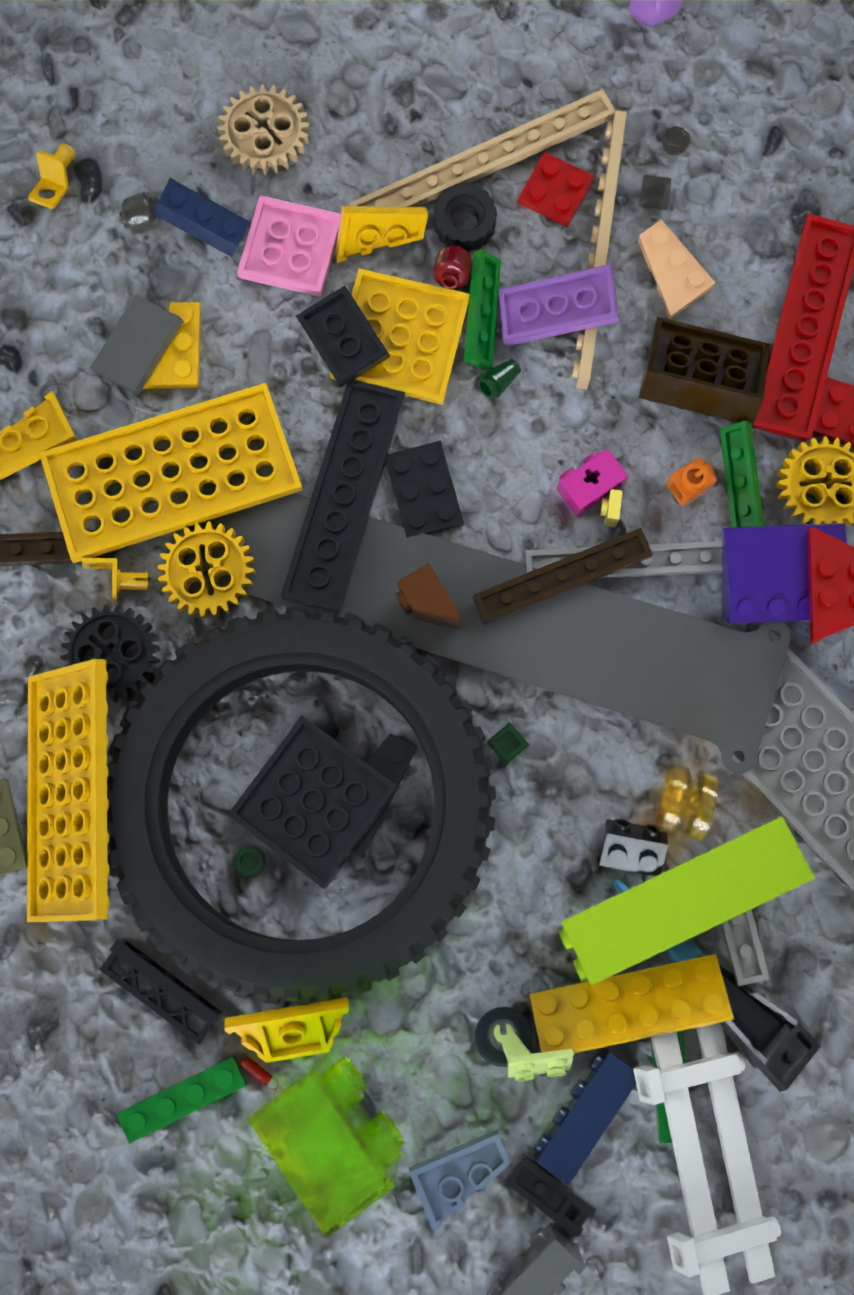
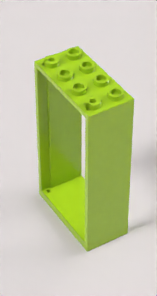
[558,816,815,985]

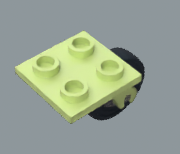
[475,1007,574,1081]

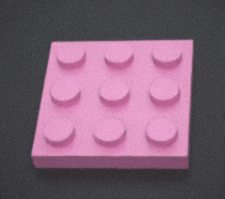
[237,195,341,297]

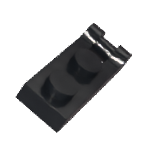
[504,1154,597,1238]

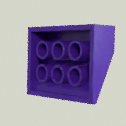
[722,523,847,623]

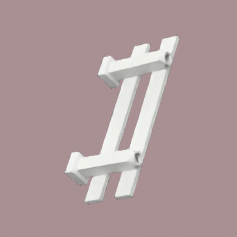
[633,1023,781,1295]

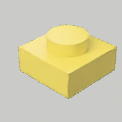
[600,489,622,527]

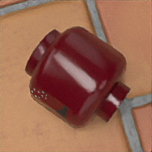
[433,246,472,290]

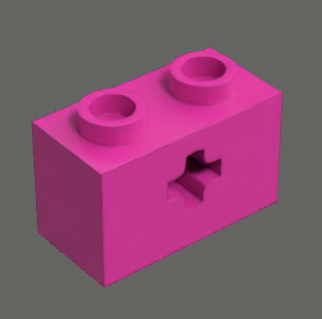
[557,448,629,517]

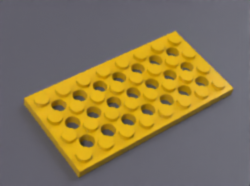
[39,383,303,563]
[27,659,110,922]

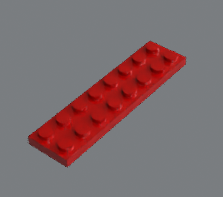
[752,213,854,443]

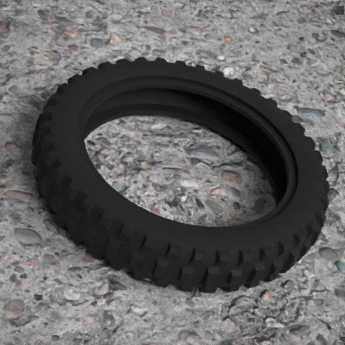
[107,607,496,1005]

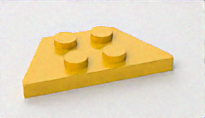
[224,997,349,1063]

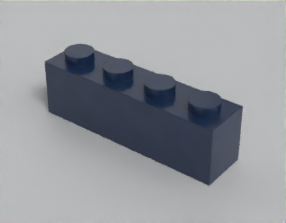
[533,1049,636,1186]

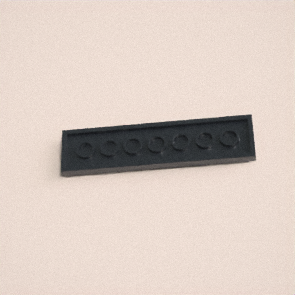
[281,380,405,615]

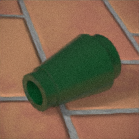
[478,359,521,399]

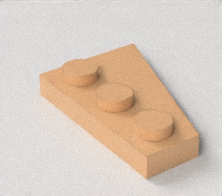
[638,219,716,320]

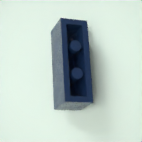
[153,178,249,257]

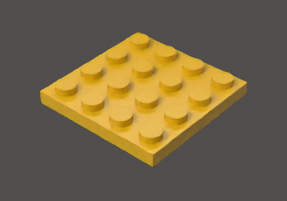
[330,268,470,405]

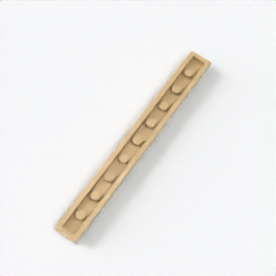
[349,89,615,207]
[572,110,627,390]

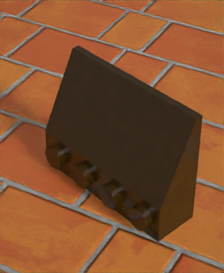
[638,317,770,426]

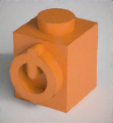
[666,457,717,508]

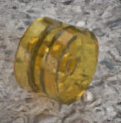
[656,764,718,841]

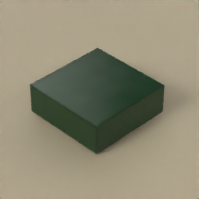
[486,722,530,765]

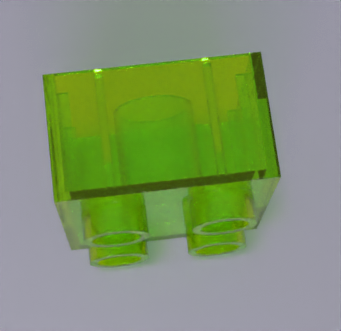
[247,1053,405,1239]

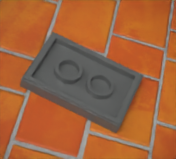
[90,294,184,395]

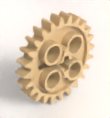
[217,84,310,175]

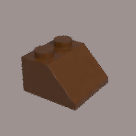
[395,563,462,629]

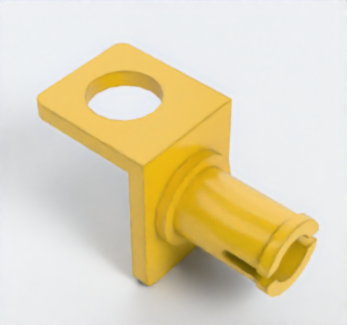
[28,144,76,209]
[82,558,148,604]

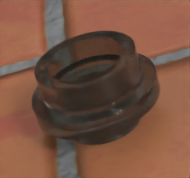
[662,126,691,156]

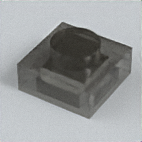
[638,175,672,210]

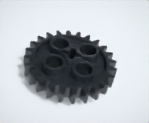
[60,604,161,703]

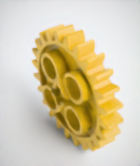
[776,436,854,527]
[157,521,256,619]

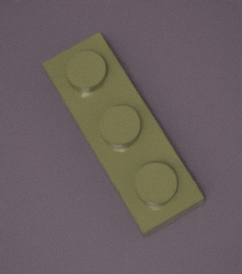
[0,778,27,876]

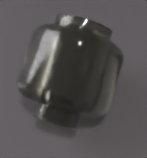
[119,191,162,234]

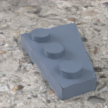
[409,1129,511,1232]

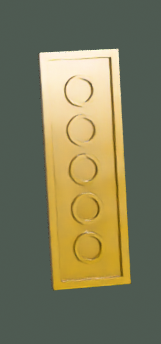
[530,954,733,1053]

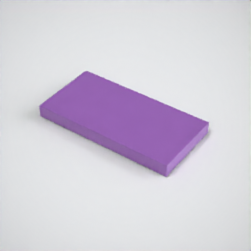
[498,264,620,346]

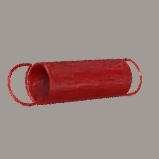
[234,1052,278,1090]

